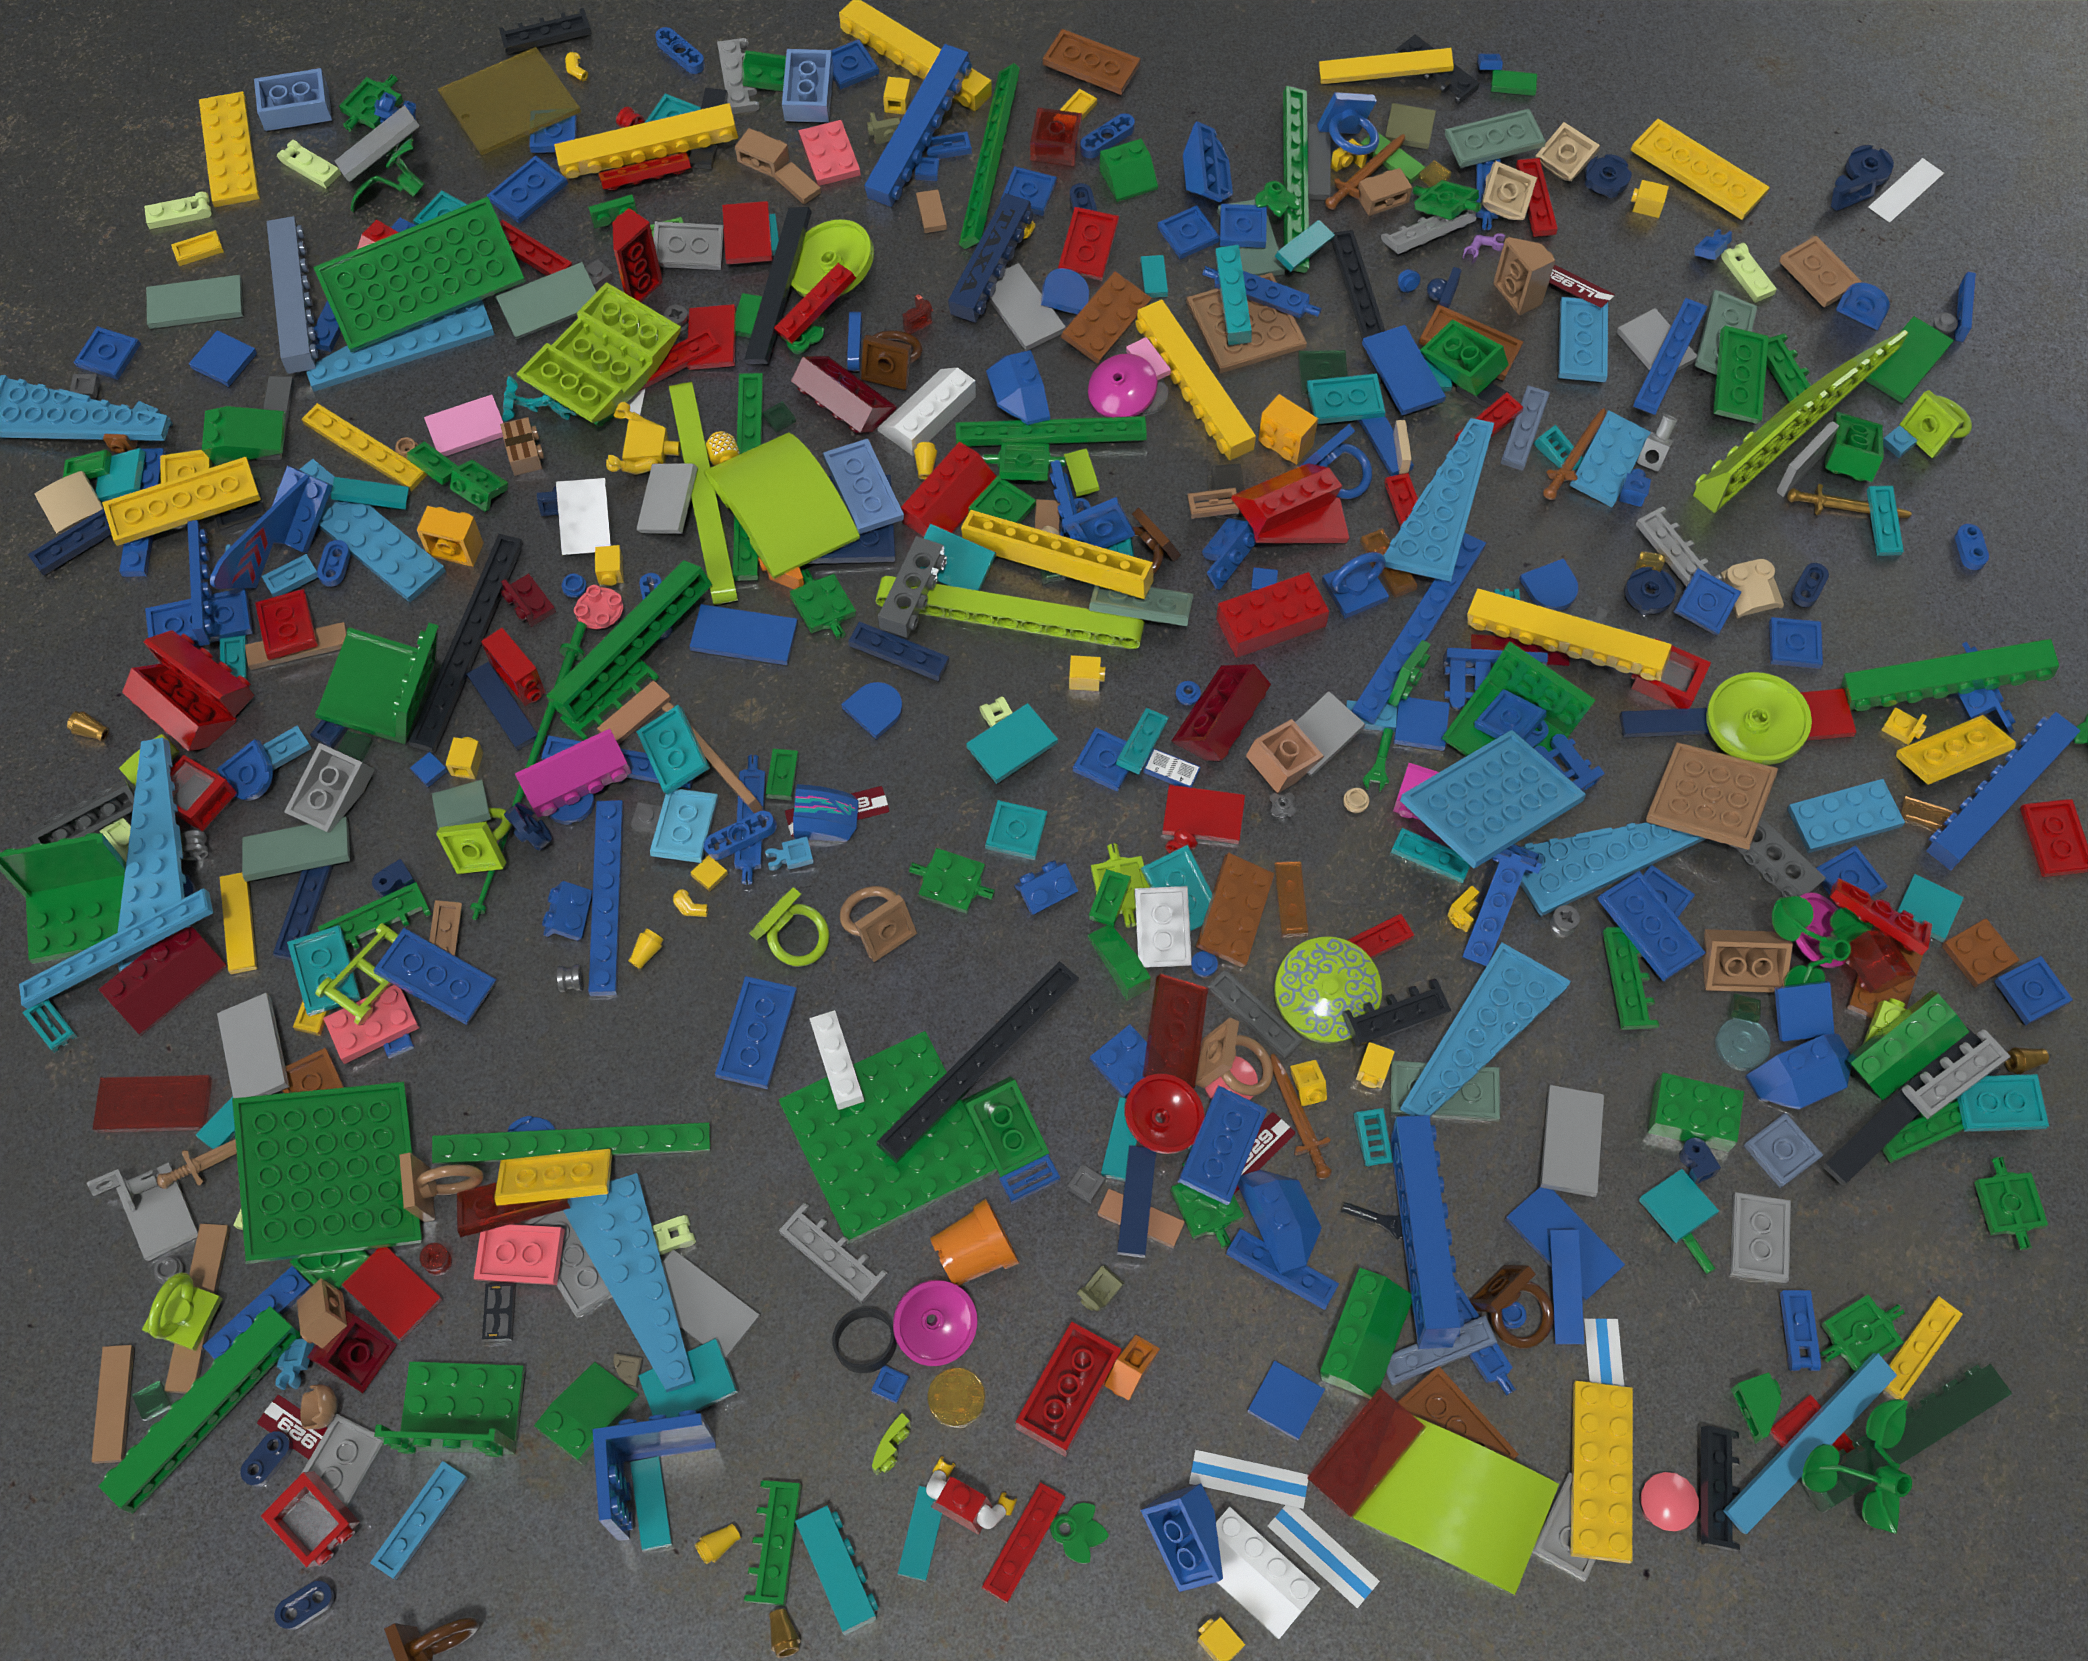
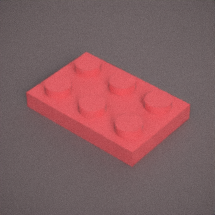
[798,120,861,186]
[323,985,419,1064]
[474,1223,565,1285]

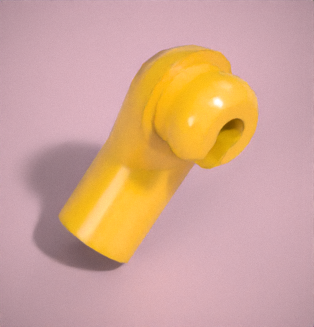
[565,52,588,82]
[673,889,708,917]

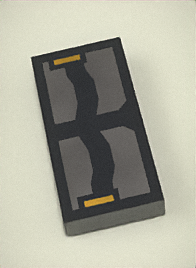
[482,1283,516,1342]

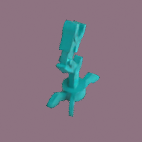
[502,376,577,421]

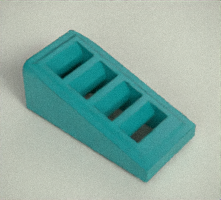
[1533,425,1583,470]
[1353,1108,1393,1167]

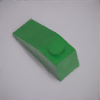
[1088,925,1151,1001]

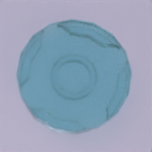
[1715,1018,1771,1071]

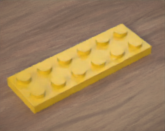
[199,91,260,207]
[1631,119,1770,220]
[102,457,261,546]
[1571,1381,1633,1564]

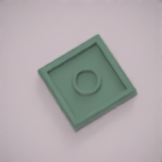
[432,780,491,829]

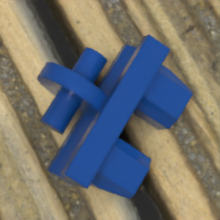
[374,92,416,123]

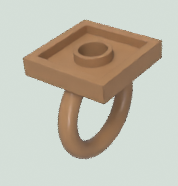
[840,886,917,962]
[1195,1018,1273,1096]
[399,1153,484,1222]

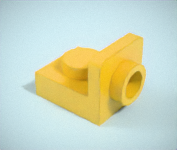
[1331,138,1367,172]
[1881,707,1927,745]
[1447,886,1480,932]
[1290,1060,1327,1106]

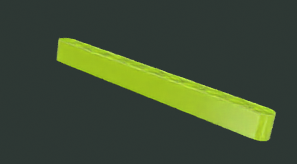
[669,382,738,605]
[876,576,1144,649]

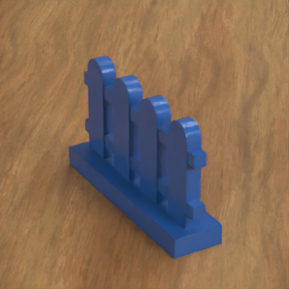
[1443,648,1548,710]
[1534,734,1605,792]

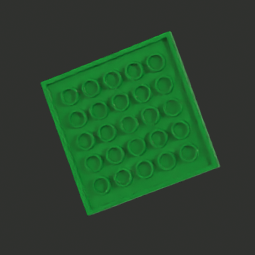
[778,1031,997,1244]
[232,1082,421,1264]

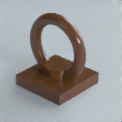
[861,330,923,390]
[1132,507,1181,575]
[1469,1265,1554,1349]
[384,1618,479,1661]

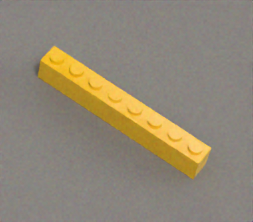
[839,0,992,112]
[554,103,738,179]
[1135,299,1256,461]
[961,510,1153,599]
[1467,588,1672,681]

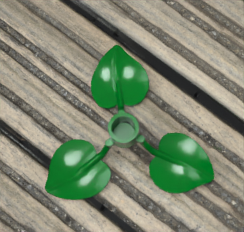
[351,133,425,213]
[1772,896,1874,986]
[1802,1399,1912,1534]

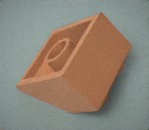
[1246,719,1324,794]

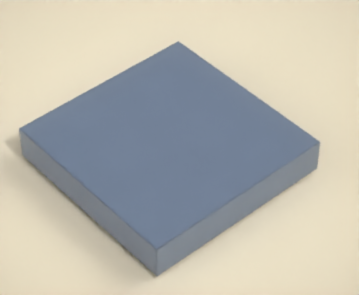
[1743,1113,1823,1189]

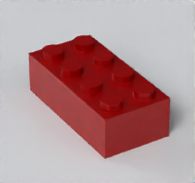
[1216,572,1329,658]
[1015,1321,1122,1457]

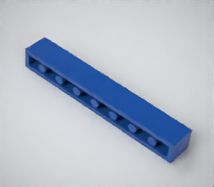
[864,44,972,207]
[1926,712,2081,871]

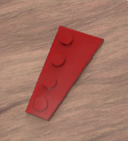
[1830,878,1932,955]

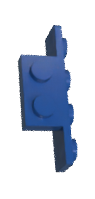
[1202,518,1256,590]
[1958,641,2016,734]

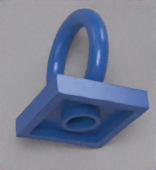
[1317,92,1379,155]
[1299,424,1372,499]
[1322,552,1389,619]

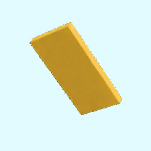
[1896,715,2016,785]
[495,1149,612,1206]

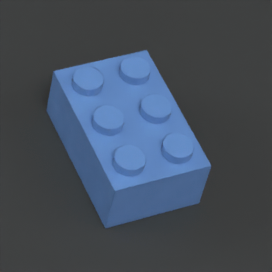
[782,49,834,122]
[254,68,332,131]

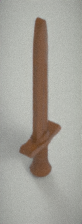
[1325,134,1405,210]
[1543,408,1607,500]
[1270,1054,1332,1179]

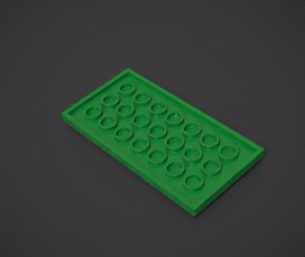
[313,197,526,353]

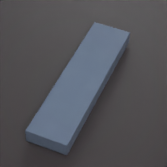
[1500,385,1550,471]
[1386,1316,1497,1387]

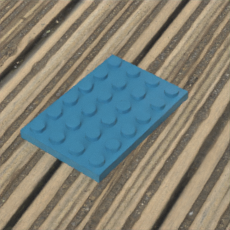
[1400,730,1586,869]

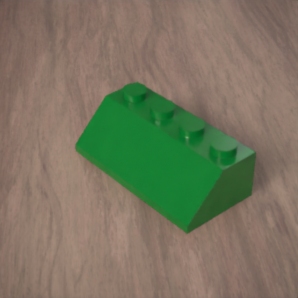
[1847,990,1969,1100]
[1320,1268,1412,1401]

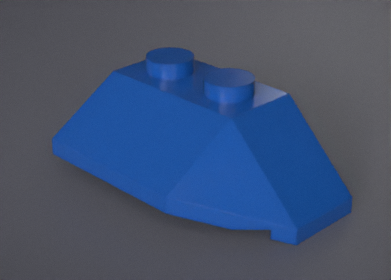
[1183,121,1233,202]
[986,350,1050,425]
[1745,1034,1851,1110]
[1237,1170,1322,1275]

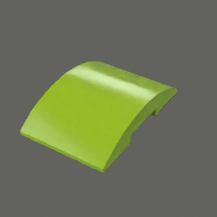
[516,282,681,423]
[704,432,860,579]
[1351,1408,1559,1595]

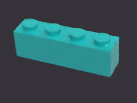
[1216,245,1252,345]
[795,1505,879,1636]

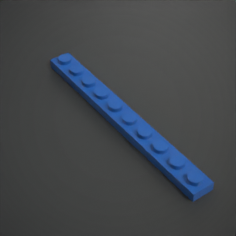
[1352,533,1486,724]

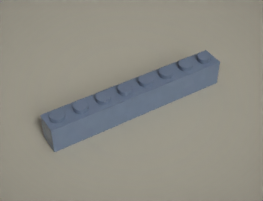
[267,216,318,374]

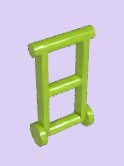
[315,923,398,1026]

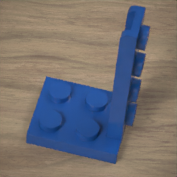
[1050,460,1135,548]
[1462,844,1544,966]

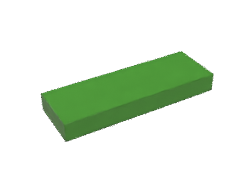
[1360,133,1426,184]

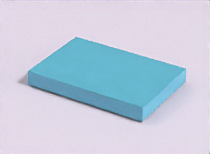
[650,789,719,863]

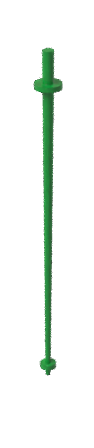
[470,622,587,920]

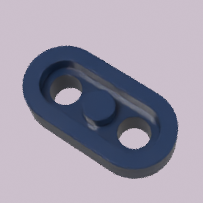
[1070,183,1097,212]
[1792,563,1829,607]
[240,1431,293,1487]
[274,1581,335,1630]

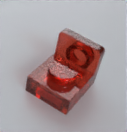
[902,294,933,334]

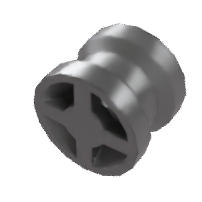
[664,305,689,335]
[180,830,208,861]
[1550,905,1580,937]
[557,964,583,992]

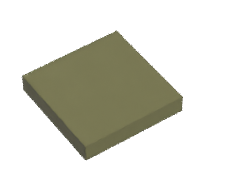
[1385,103,1436,149]

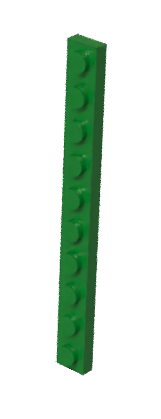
[959,63,1020,249]
[1283,86,1309,273]
[733,373,763,581]
[432,1122,711,1165]

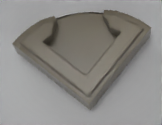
[614,1354,643,1388]

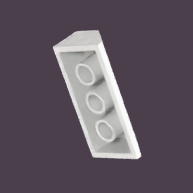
[878,368,976,456]
[1216,1507,1320,1639]

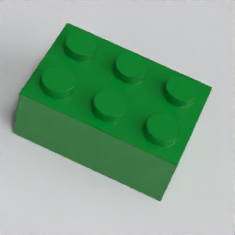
[1648,1072,1744,1152]

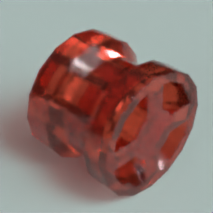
[419,1243,452,1276]

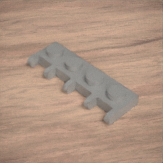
[717,38,760,114]
[1381,209,1476,254]
[1636,506,1723,587]
[1902,1029,2011,1119]
[779,1203,888,1304]

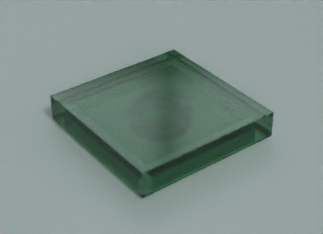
[1298,350,1348,394]

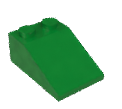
[1420,319,1509,396]
[202,406,286,466]
[1825,411,1884,482]
[962,1076,1050,1177]
[534,1362,639,1466]

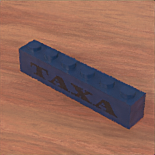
[948,193,1034,323]

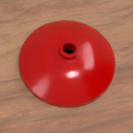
[1125,1074,1204,1154]

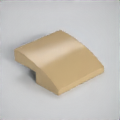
[35,471,104,535]

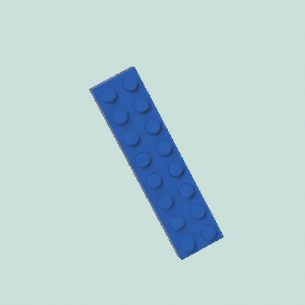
[1390,1115,1464,1349]

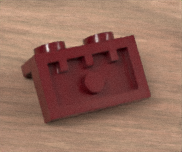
[501,573,556,627]

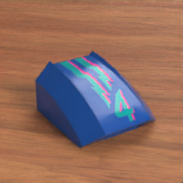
[793,784,858,841]

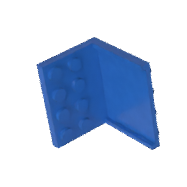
[593,1410,716,1541]

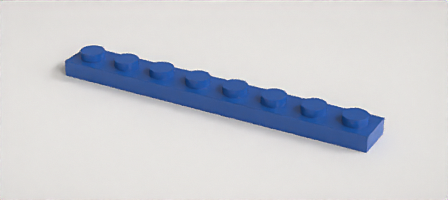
[589,800,624,996]

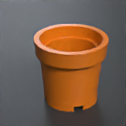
[930,1198,1020,1286]

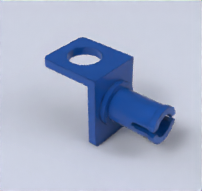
[1619,469,1651,507]

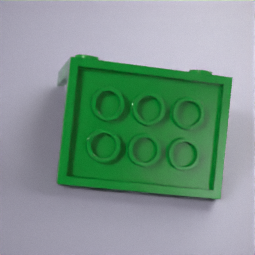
[315,623,439,744]
[1441,641,1595,756]
[0,833,126,964]
[374,1362,525,1457]

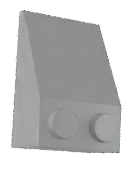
[284,743,375,833]

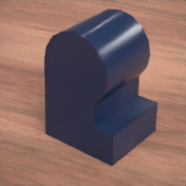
[372,859,416,898]
[1679,1138,1721,1185]

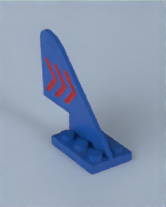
[210,466,333,589]

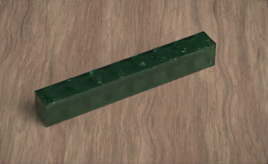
[1801,1364,2013,1513]

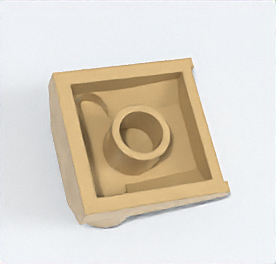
[1535,122,1600,181]
[1481,161,1537,220]
[1720,559,1784,618]

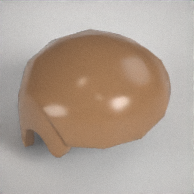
[300,1384,337,1430]

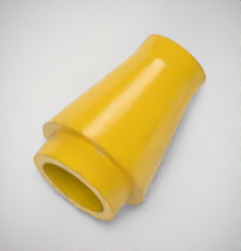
[914,442,938,480]
[628,928,664,969]
[695,1524,741,1565]

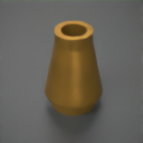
[67,711,109,741]
[2005,1047,2049,1074]
[769,1609,800,1658]

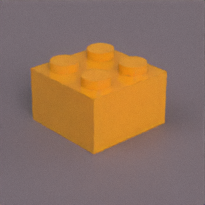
[1258,394,1318,465]
[417,506,484,567]

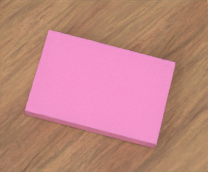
[424,395,503,457]

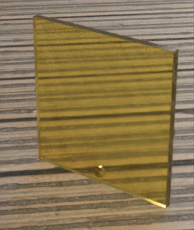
[438,47,581,156]

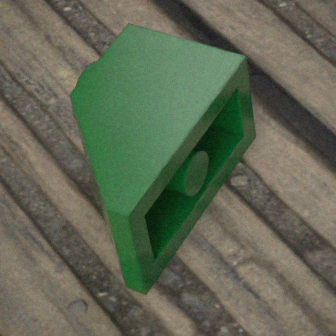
[1731,1372,1782,1444]

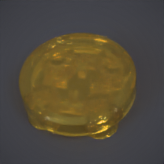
[928,1368,985,1428]

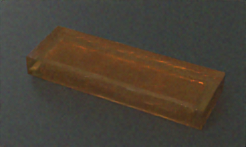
[1360,529,1417,598]
[1274,861,1308,938]

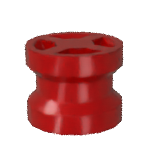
[616,106,645,128]
[1165,829,1198,854]

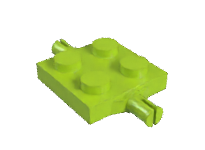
[1091,843,1149,928]

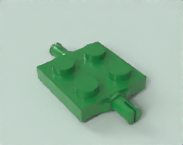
[339,74,403,131]
[1413,180,1481,220]
[984,442,1065,481]
[790,569,856,640]
[909,848,995,914]
[1974,1157,2048,1251]
[1170,1161,1244,1249]
[1820,1294,1905,1372]

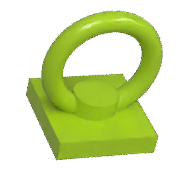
[1899,390,1972,458]
[436,808,512,874]
[749,887,829,967]
[142,1272,222,1351]

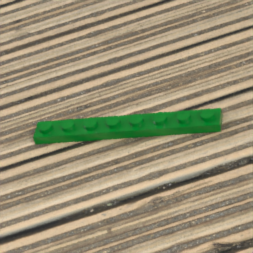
[956,416,1147,446]

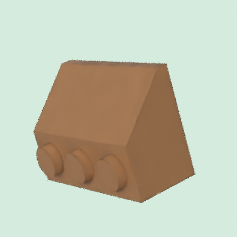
[1493,237,1555,316]
[1702,929,1793,993]

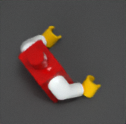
[926,1456,1017,1535]

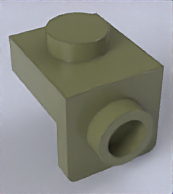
[867,112,900,144]
[1077,1265,1126,1312]

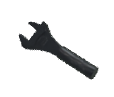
[1341,1202,1403,1241]

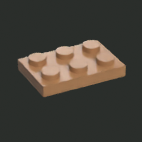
[1779,236,1862,308]

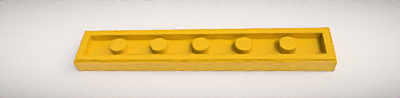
[1319,48,1454,84]
[301,403,427,492]

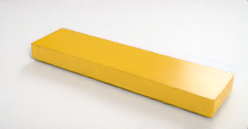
[220,872,258,974]
[1884,1296,1963,1399]

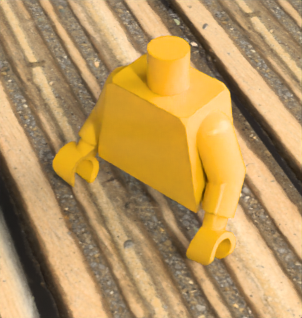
[606,402,681,475]

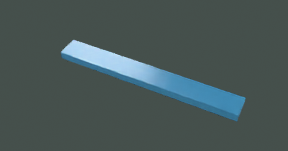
[19,888,213,1009]
[1723,1353,1897,1534]

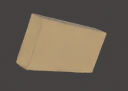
[1393,420,1412,474]

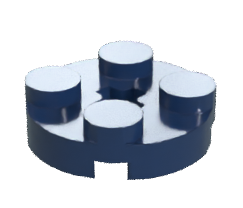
[1845,145,1894,186]
[1585,154,1632,198]
[1624,567,1676,615]
[504,802,552,851]

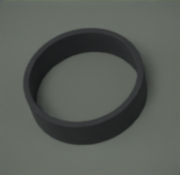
[832,1308,897,1373]

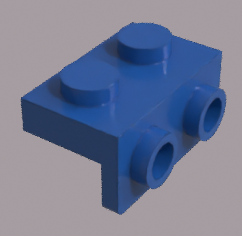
[1014,860,1078,915]
[542,881,592,941]

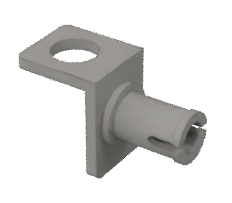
[1637,414,1678,471]
[87,1169,158,1212]

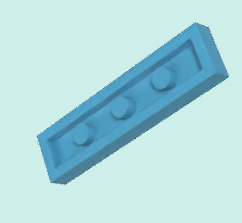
[370,1461,468,1580]

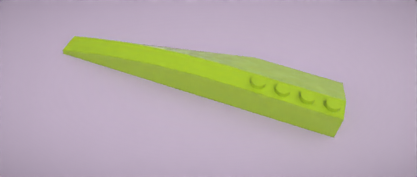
[1693,330,1908,513]

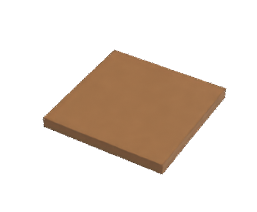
[1186,273,1307,373]
[1646,742,1778,850]

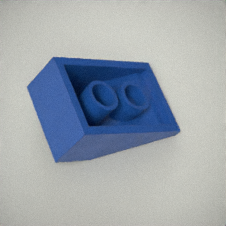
[1141,1483,1223,1592]

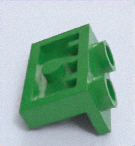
[742,50,786,91]
[450,459,508,512]

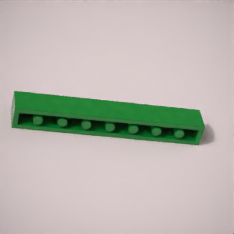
[546,560,712,721]
[1841,639,2059,711]
[98,1306,301,1514]

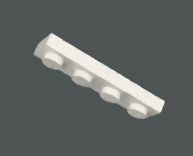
[809,1010,864,1110]

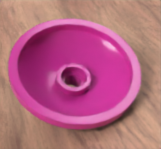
[1088,354,1158,418]
[1795,893,1852,968]
[893,1280,977,1366]

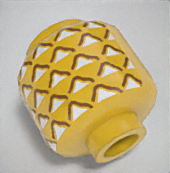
[705,431,740,466]

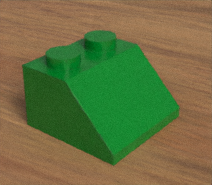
[1099,138,1158,202]

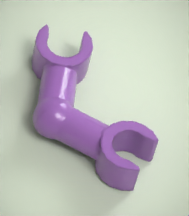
[1462,233,1505,263]

